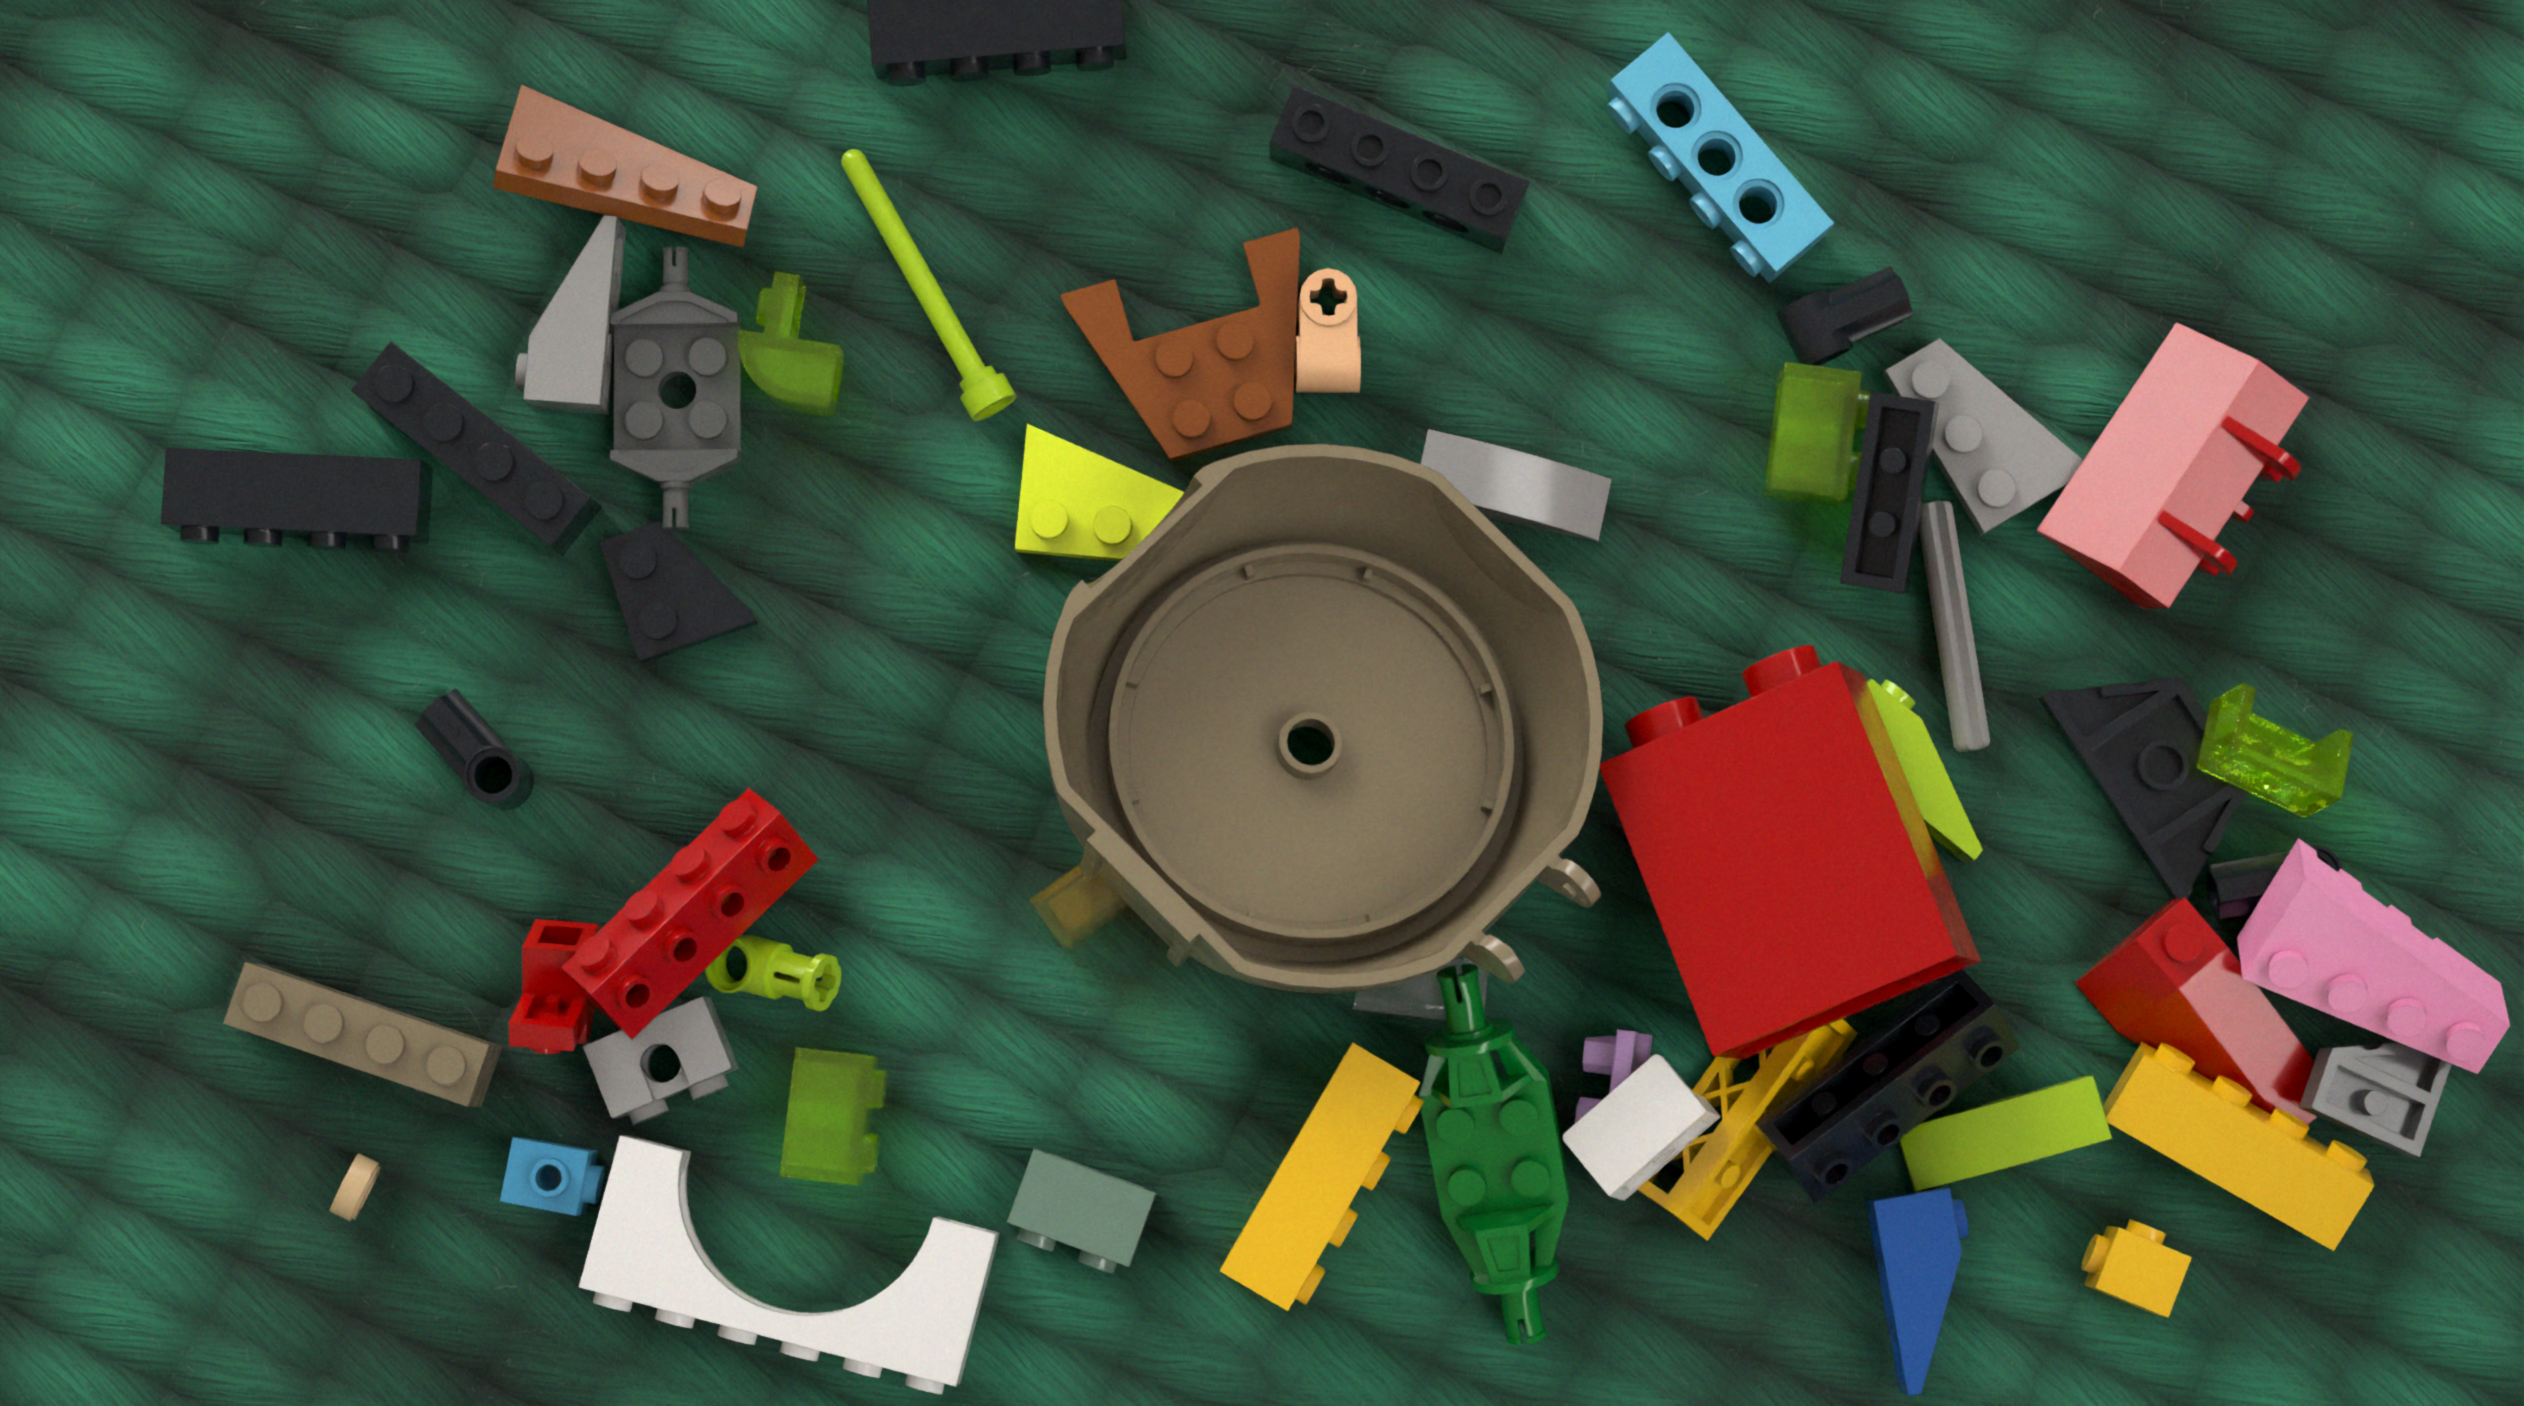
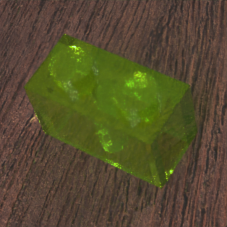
[1763,362,1870,506]
[779,1047,887,1186]

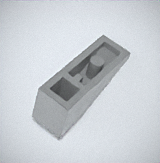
[515,215,626,415]

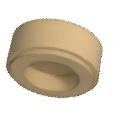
[329,1153,381,1221]

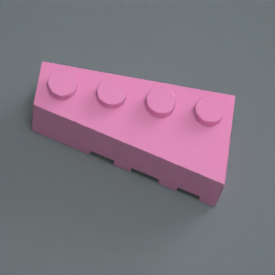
[2237,838,2510,1074]

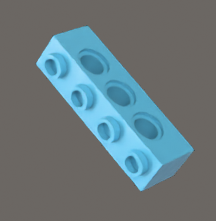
[1606,32,1834,284]

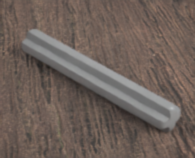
[1919,501,1990,752]

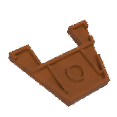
[1060,228,1300,462]

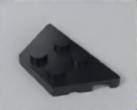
[2038,677,2253,900]

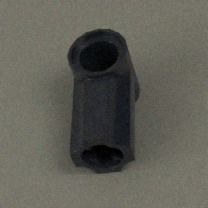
[1775,266,1914,371]
[414,689,534,810]
[2205,846,2343,920]

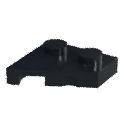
[599,521,758,664]

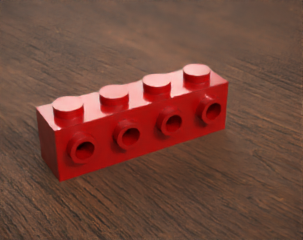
[561,788,819,1040]

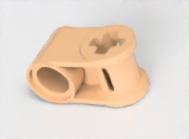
[1295,268,1361,393]

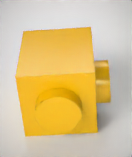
[2081,1219,2192,1318]

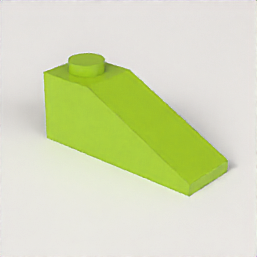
[1867,679,1983,864]

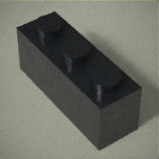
[1840,392,1939,594]

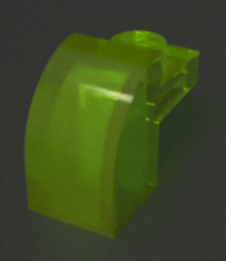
[738,271,846,418]

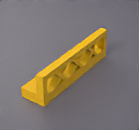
[1637,1019,1858,1241]

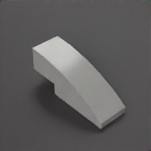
[1421,429,1612,542]

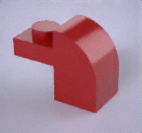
[509,919,599,1054]

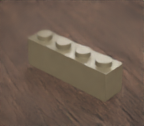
[223,962,503,1107]

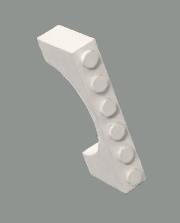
[579,1135,1000,1394]

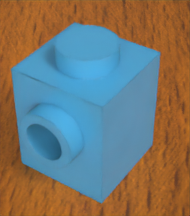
[500,1137,605,1216]

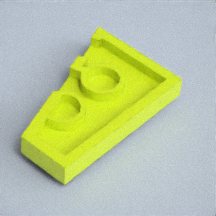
[1015,424,1184,562]

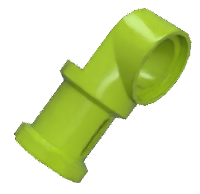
[704,934,841,1012]

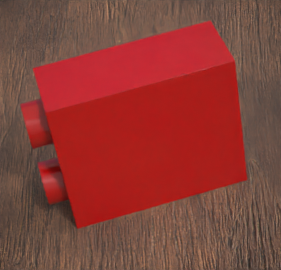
[1599,645,1981,1060]

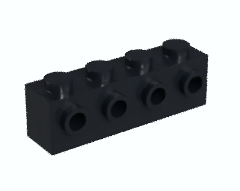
[1755,969,2020,1203]

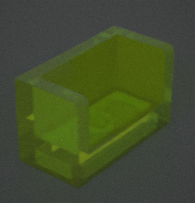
[2197,683,2354,818]

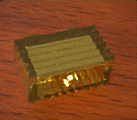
[1030,863,1129,952]

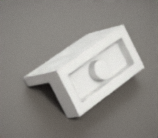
[1563,1054,1721,1201]

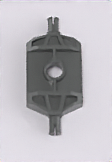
[610,247,741,531]

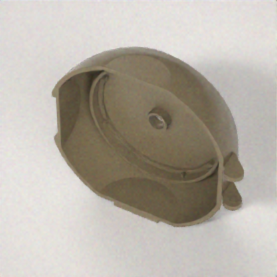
[1043,444,1603,993]

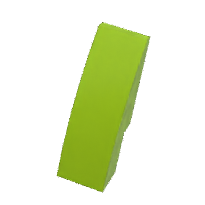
[1899,1076,2112,1192]

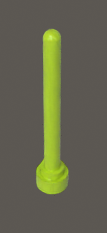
[841,149,1017,422]

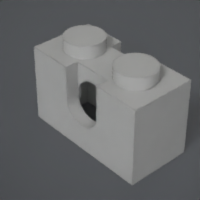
[583,996,740,1125]

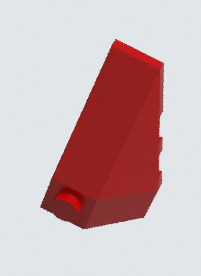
[2073,897,2317,1125]

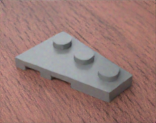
[1882,338,2083,536]

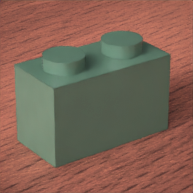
[1007,1148,1157,1274]

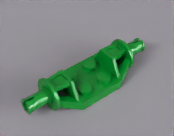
[1418,964,1571,1345]

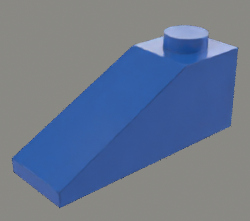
[1865,1187,1968,1396]

